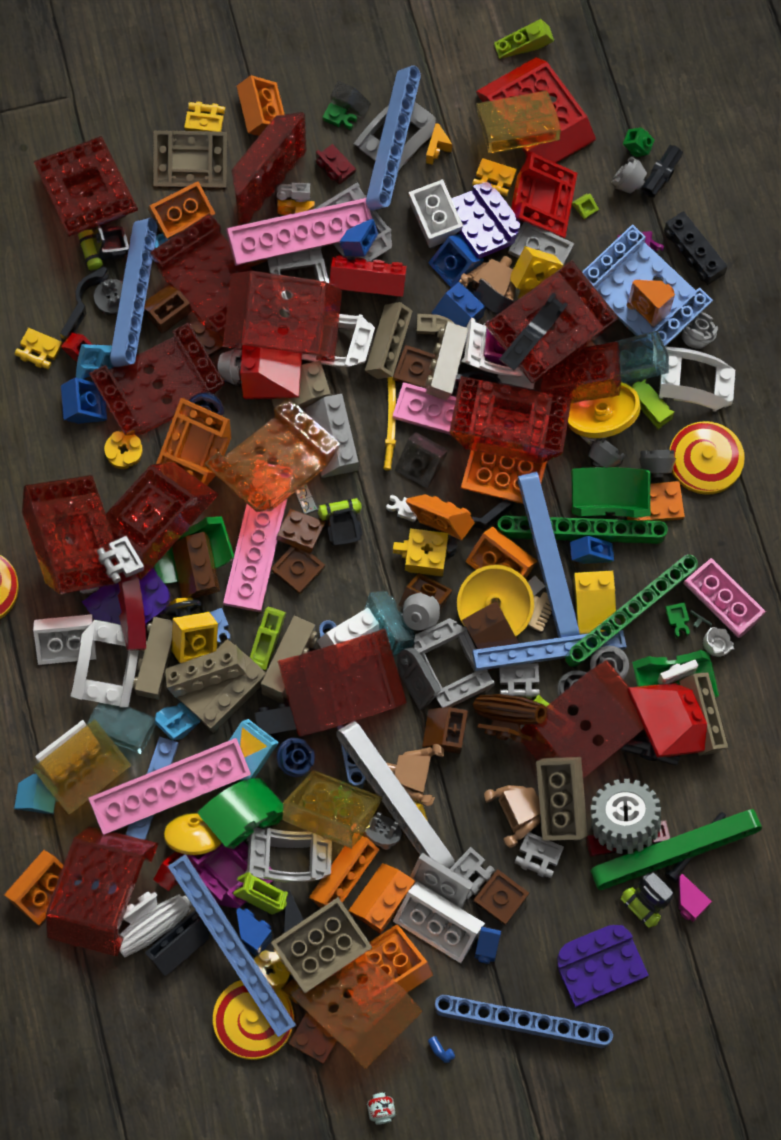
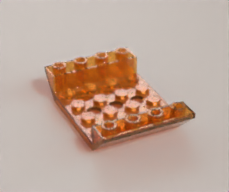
[204,398,340,512]
[282,953,423,1069]

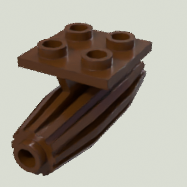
[473,694,547,743]

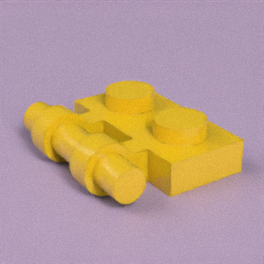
[184,101,225,132]
[472,158,517,197]
[14,328,62,369]

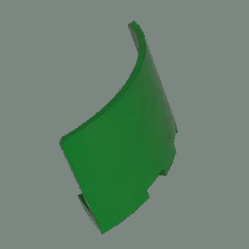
[571,467,651,518]
[146,516,234,585]
[632,650,719,698]
[198,778,290,849]

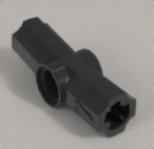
[641,144,683,198]
[620,733,681,766]

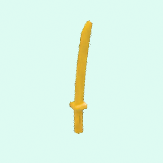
[384,377,396,471]

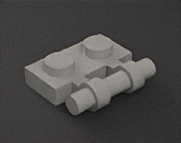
[277,183,310,202]
[97,536,144,583]
[499,663,539,699]
[514,832,564,878]
[450,847,495,899]

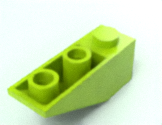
[494,19,554,59]

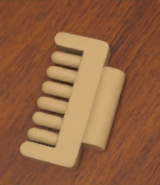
[528,592,552,632]

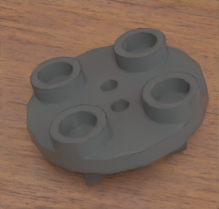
[94,279,123,315]
[362,812,402,850]

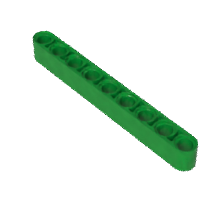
[497,516,668,544]
[565,555,698,667]
[590,809,762,890]

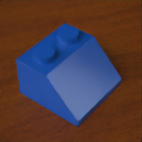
[428,234,484,288]
[432,282,485,328]
[61,378,107,424]

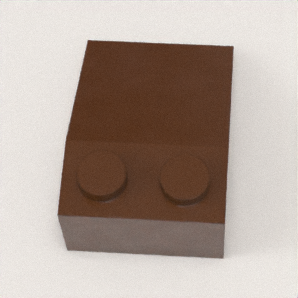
[462,601,519,671]

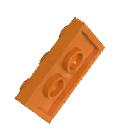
[626,481,685,521]

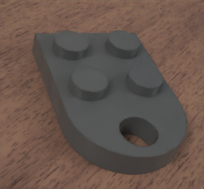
[397,648,441,710]

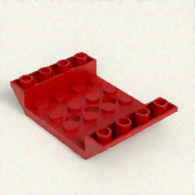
[476,57,596,163]

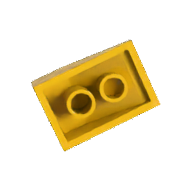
[573,571,616,635]

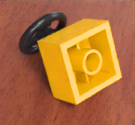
[164,600,218,663]

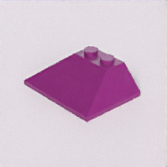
[184,841,273,908]

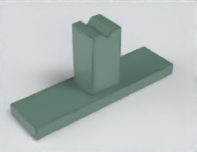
[690,610,712,628]

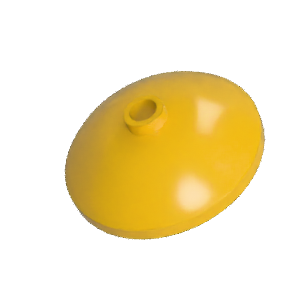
[164,813,222,855]

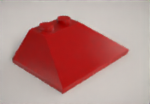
[511,153,578,238]
[240,327,304,399]
[627,683,707,758]

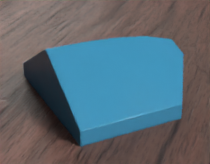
[155,703,200,740]
[14,774,58,814]

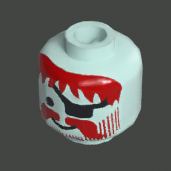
[367,1093,396,1125]

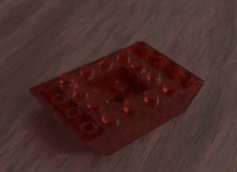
[232,112,307,226]
[33,136,138,237]
[485,260,619,383]
[449,376,572,464]
[96,462,219,580]
[22,475,118,594]

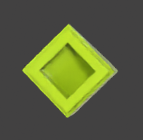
[572,194,599,219]

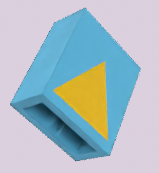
[229,719,279,781]

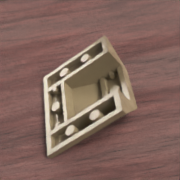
[153,131,227,187]

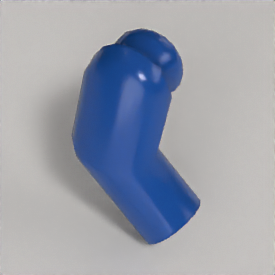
[428,1036,455,1063]

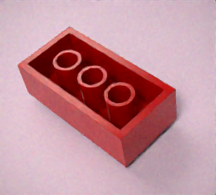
[329,256,406,297]

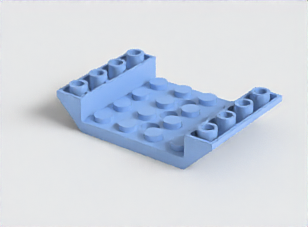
[580,224,713,351]

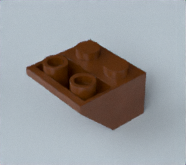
[144,285,191,333]
[422,707,468,754]

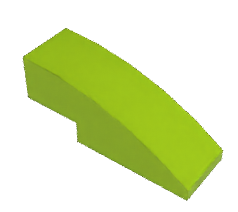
[250,607,287,670]

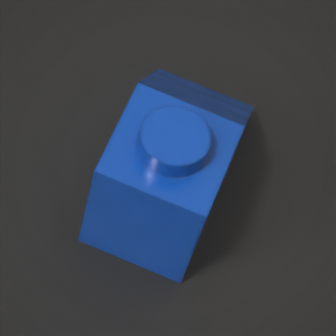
[340,219,378,257]
[570,536,614,564]
[475,926,501,964]

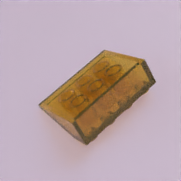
[476,91,561,153]
[32,719,132,816]
[283,770,382,849]

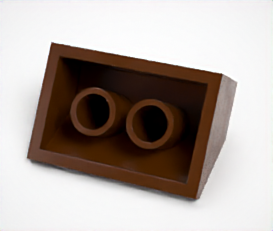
[172,532,220,598]

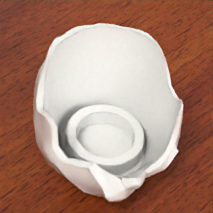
[703,627,734,657]

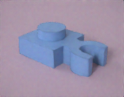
[210,608,230,644]

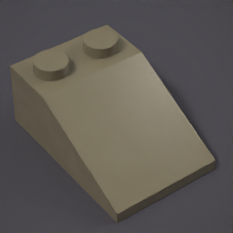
[272,360,331,416]

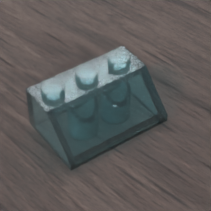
[609,331,669,384]
[365,591,415,656]
[87,702,156,754]

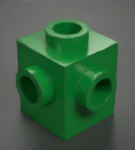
[622,127,655,157]

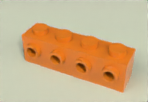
[309,833,380,908]

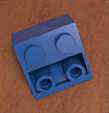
[237,908,273,956]

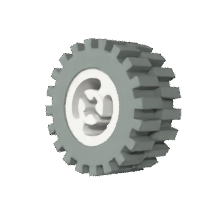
[591,779,661,854]

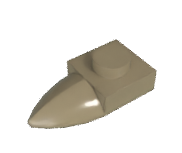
[417,314,454,335]

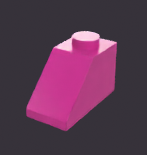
[678,874,712,922]

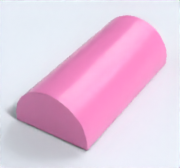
[684,558,766,638]

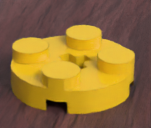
[104,431,143,469]
[254,950,290,990]

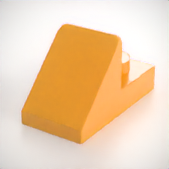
[426,123,452,165]
[277,199,315,216]

